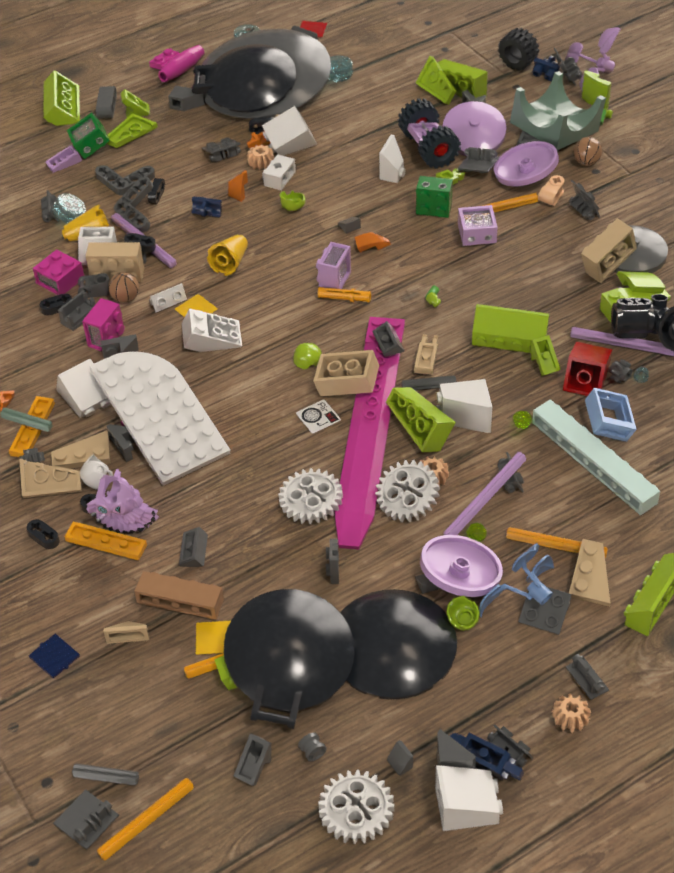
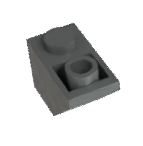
[168,86,205,111]

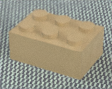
[581,218,637,283]
[85,242,144,282]
[313,350,379,396]

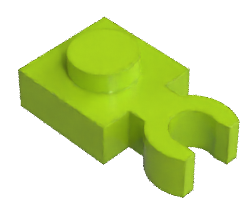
[436,168,465,184]

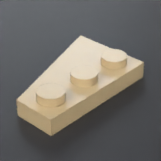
[51,430,111,469]
[19,459,82,498]
[569,539,610,607]

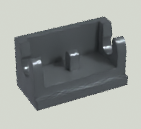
[58,291,96,331]

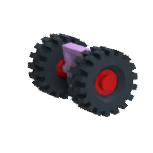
[397,98,461,169]

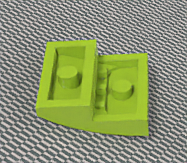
[581,70,611,109]
[617,271,666,293]

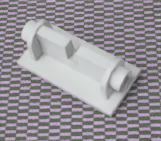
[149,283,187,312]

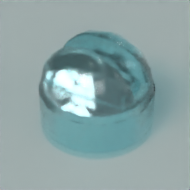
[634,366,649,383]

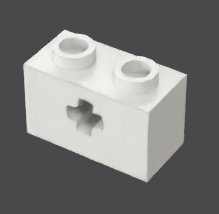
[262,154,296,191]

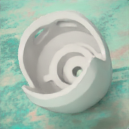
[80,454,113,490]

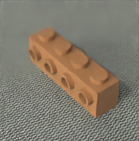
[135,571,224,620]

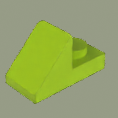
[121,89,150,117]
[531,335,561,376]

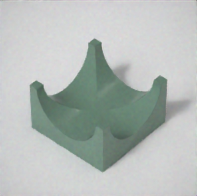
[510,71,606,150]

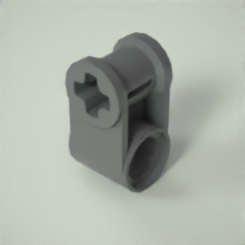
[78,273,110,298]

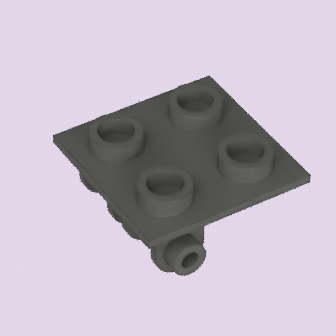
[554,48,582,86]
[202,137,241,162]
[458,147,500,173]
[569,180,600,220]
[518,582,572,635]
[53,789,119,850]

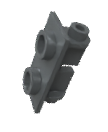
[41,190,59,222]
[497,452,524,493]
[566,654,609,700]
[487,724,534,768]

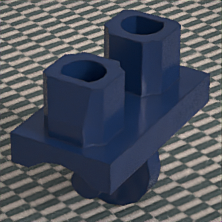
[532,56,560,82]
[192,196,222,217]

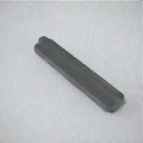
[401,375,456,390]
[72,763,139,785]

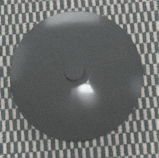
[614,225,668,273]

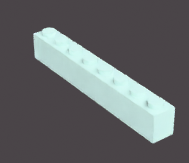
[532,400,660,515]

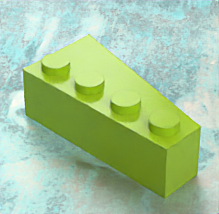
[437,59,488,98]
[386,387,456,452]

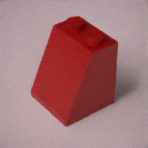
[562,342,613,396]

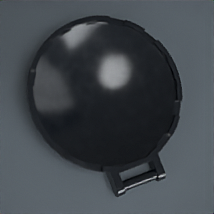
[192,44,296,113]
[224,589,354,729]
[340,589,457,700]

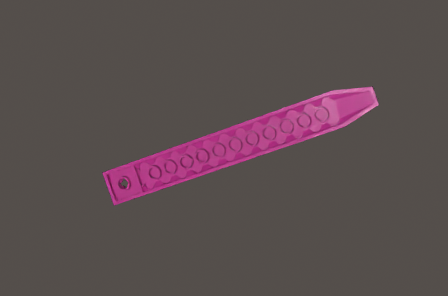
[335,317,405,550]

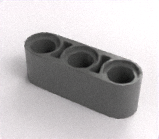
[96,86,117,119]

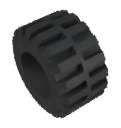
[498,28,540,71]

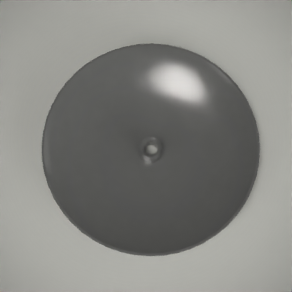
[200,29,331,118]

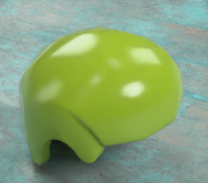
[279,190,306,211]
[293,343,322,370]
[446,596,480,631]

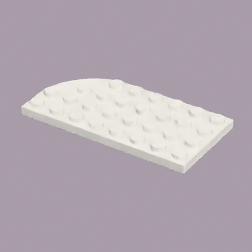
[90,352,230,486]

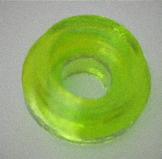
[513,411,532,429]
[466,523,487,542]

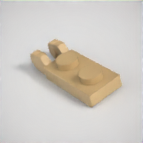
[414,334,438,375]

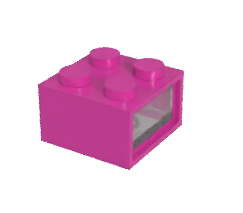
[33,249,84,295]
[82,298,125,351]

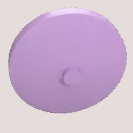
[443,101,506,156]
[494,141,559,186]
[420,535,503,597]

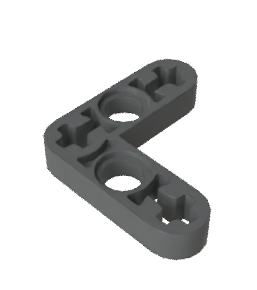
[95,165,155,195]
[114,177,153,232]

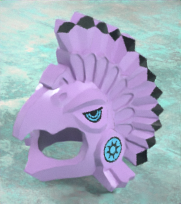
[86,469,159,534]

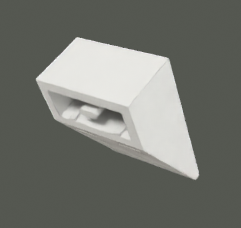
[182,308,242,352]

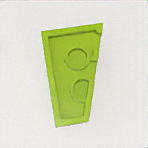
[416,56,456,105]
[107,113,158,148]

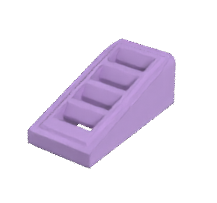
[45,145,82,173]

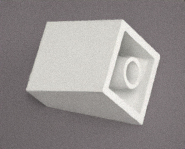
[262,106,317,156]
[56,359,111,418]
[436,379,492,433]
[435,766,503,831]

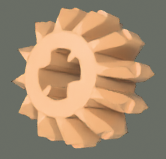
[247,145,274,170]
[420,456,449,487]
[552,693,591,733]

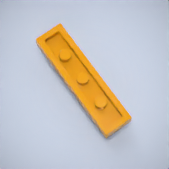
[9,396,55,457]
[64,521,147,561]

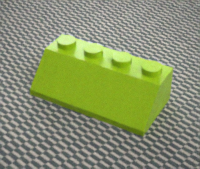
[44,70,80,126]
[472,304,549,353]
[624,553,674,636]

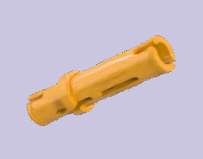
[318,287,371,303]

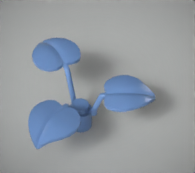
[479,543,554,617]

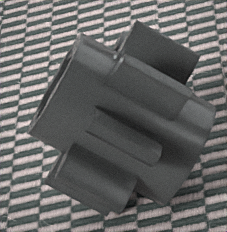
[609,359,633,383]
[19,448,45,463]

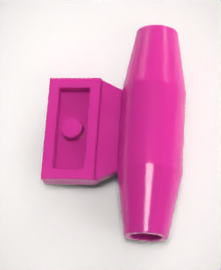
[149,45,204,82]

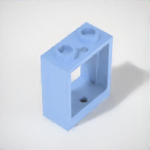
[585,388,637,442]

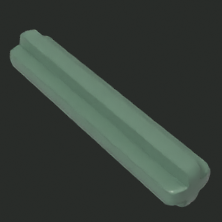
[0,407,53,432]

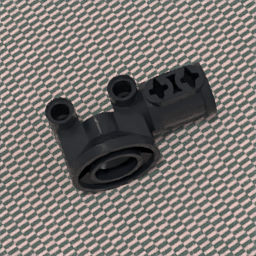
[611,294,674,351]

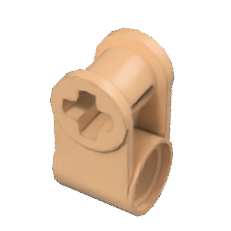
[538,175,564,206]

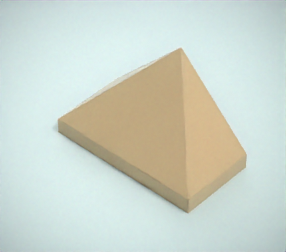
[104,621,149,644]

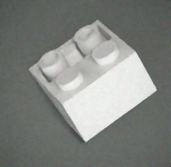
[78,227,117,265]

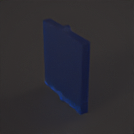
[28,633,80,679]

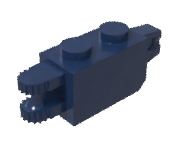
[450,732,524,781]

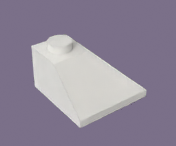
[379,134,405,183]

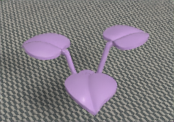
[565,28,620,90]

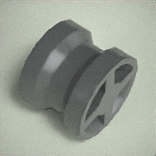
[298,732,327,762]

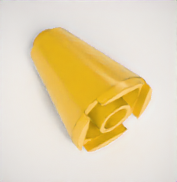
[62,205,109,241]
[207,234,248,276]

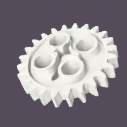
[375,460,440,522]
[278,468,343,524]
[318,770,394,844]

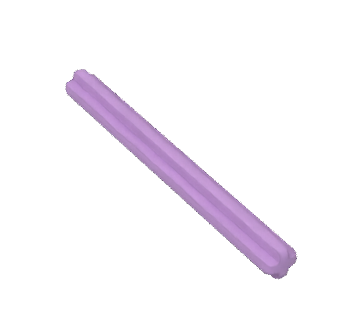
[111,213,177,268]
[570,327,674,356]
[444,452,526,535]

